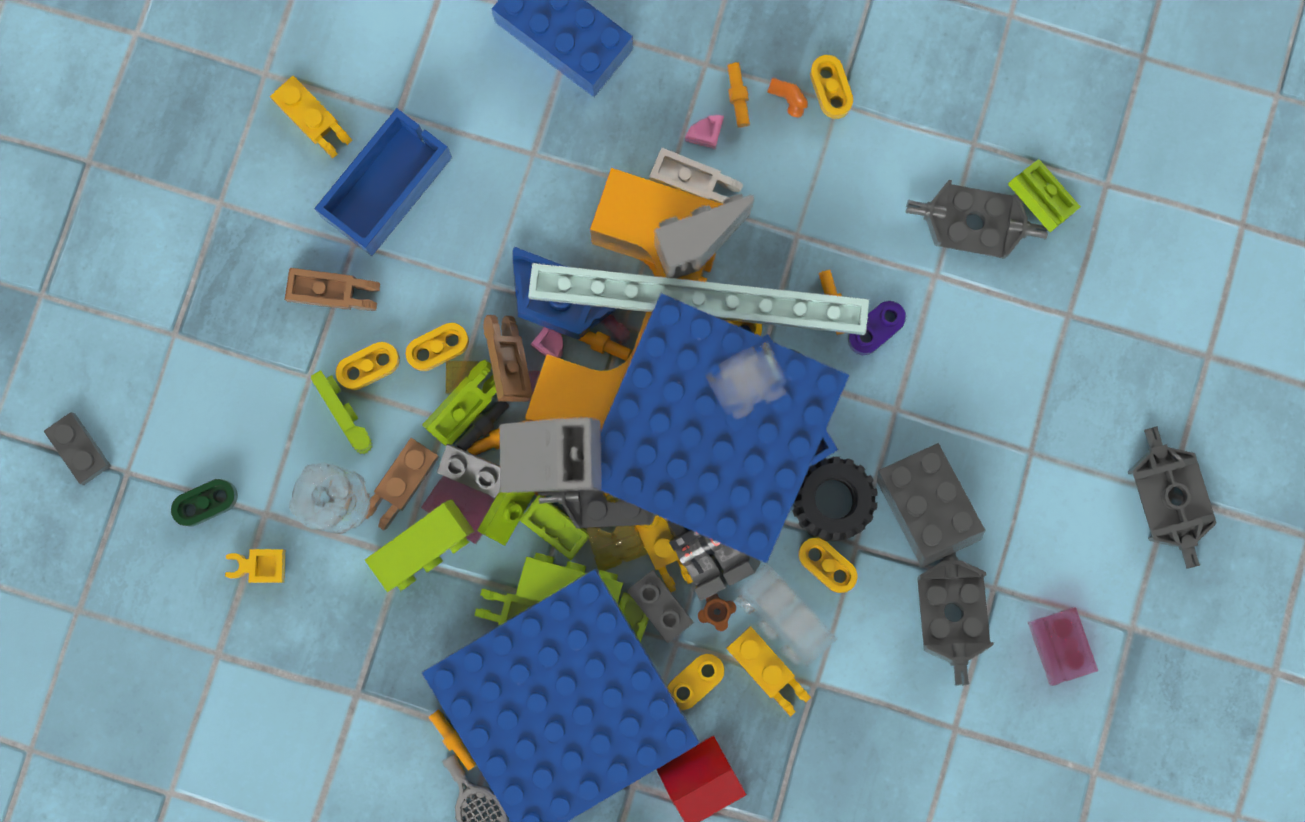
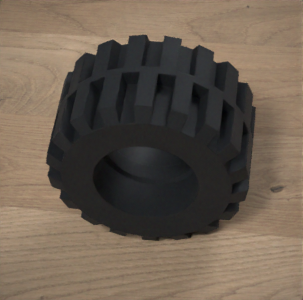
[792,457,878,541]

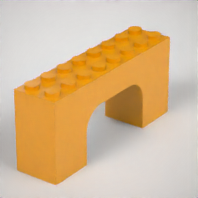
[525,168,724,431]

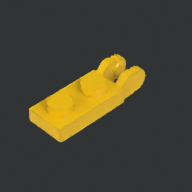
[270,75,353,159]
[634,515,693,592]
[726,626,811,717]

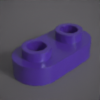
[848,301,906,355]

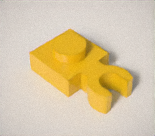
[225,549,286,583]

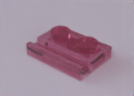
[421,476,495,545]
[1028,607,1098,686]

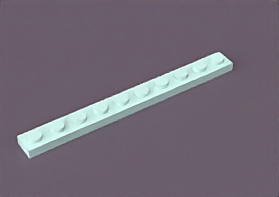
[528,263,869,335]

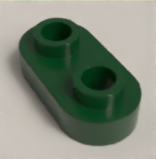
[171,479,238,527]

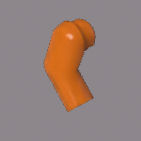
[767,77,808,118]

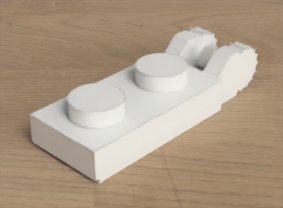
[649,148,743,204]

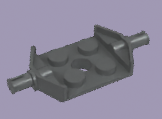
[905,180,1048,259]
[1128,426,1217,569]
[538,490,656,529]
[917,552,994,686]

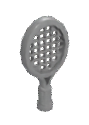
[442,754,509,822]

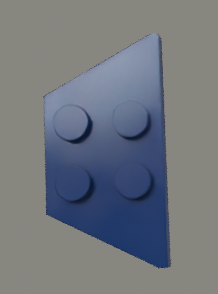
[512,247,618,340]

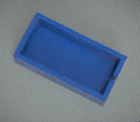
[492,0,633,97]
[314,108,452,256]

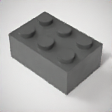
[877,443,985,568]

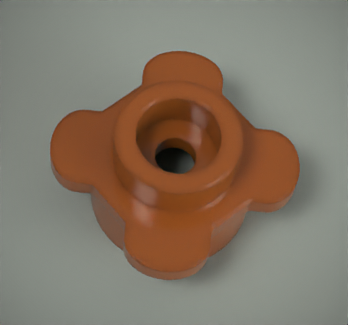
[698,593,736,631]

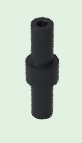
[455,401,510,451]

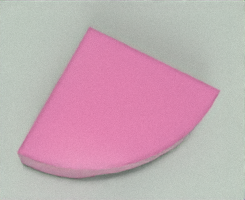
[685,115,724,149]
[531,327,564,359]

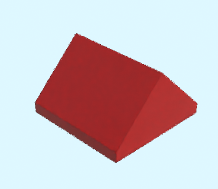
[656,735,746,822]

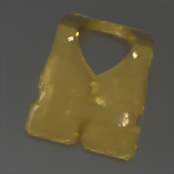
[586,496,647,571]

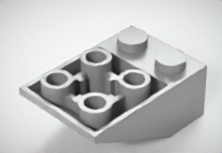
[654,194,754,279]
[500,418,602,493]

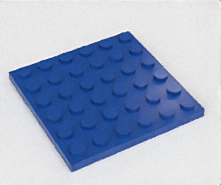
[600,293,850,563]
[422,568,699,822]

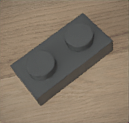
[44,412,111,485]

